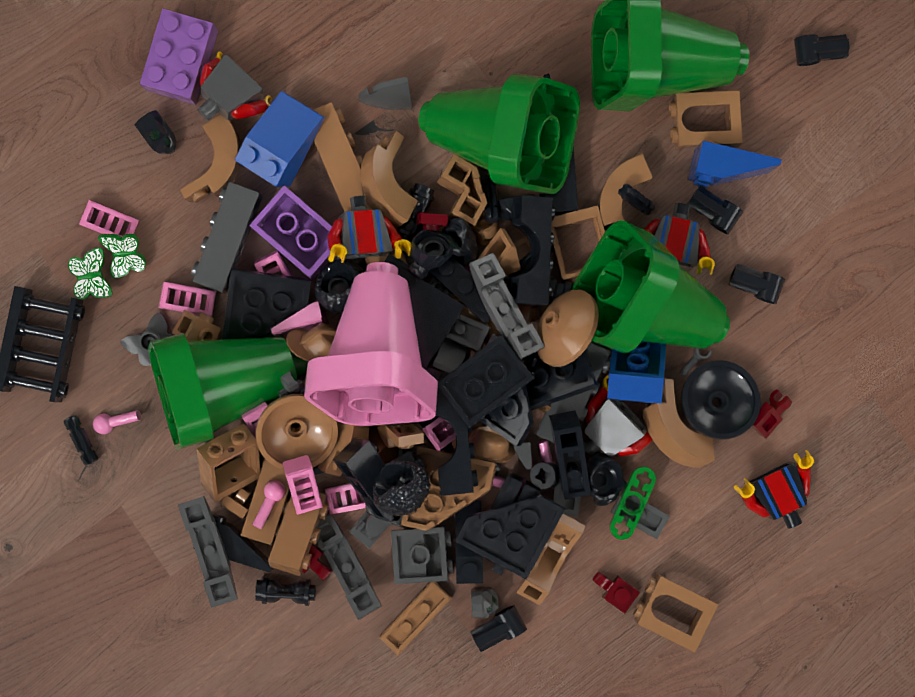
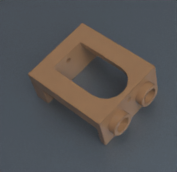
[669,91,743,151]
[633,573,718,653]

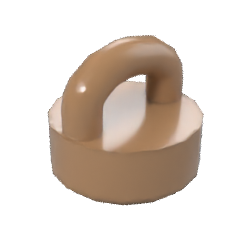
[472,218,499,246]

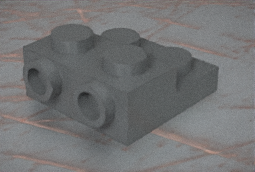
[391,525,454,584]

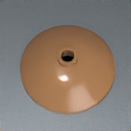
[536,290,599,367]
[256,394,338,470]

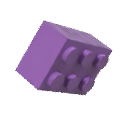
[140,8,218,105]
[249,186,332,280]

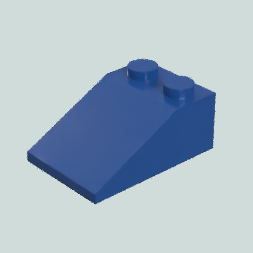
[235,91,325,187]
[687,141,782,188]
[607,341,666,404]

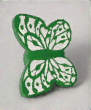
[98,233,146,279]
[68,247,113,300]

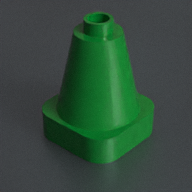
[591,0,749,112]
[419,73,580,194]
[571,220,730,353]
[148,333,307,450]

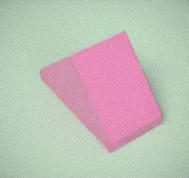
[422,417,456,451]

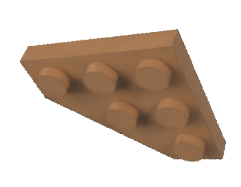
[401,446,497,531]

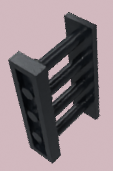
[0,286,85,403]

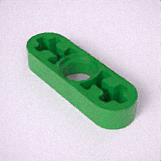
[609,466,656,540]

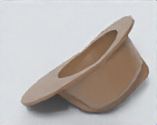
[286,323,336,361]
[452,423,515,463]

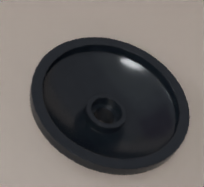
[681,360,761,440]

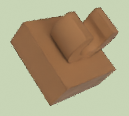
[221,487,252,519]

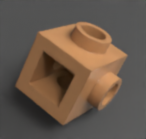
[172,310,221,341]

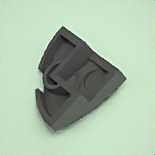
[358,77,412,110]

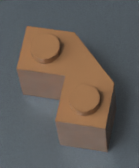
[436,154,487,228]

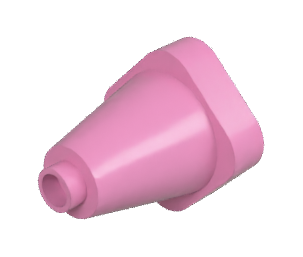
[304,262,438,426]

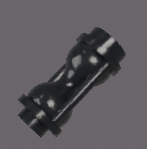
[396,183,435,243]
[255,577,316,606]

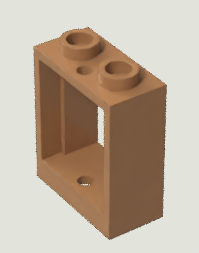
[551,206,605,284]
[196,423,260,503]

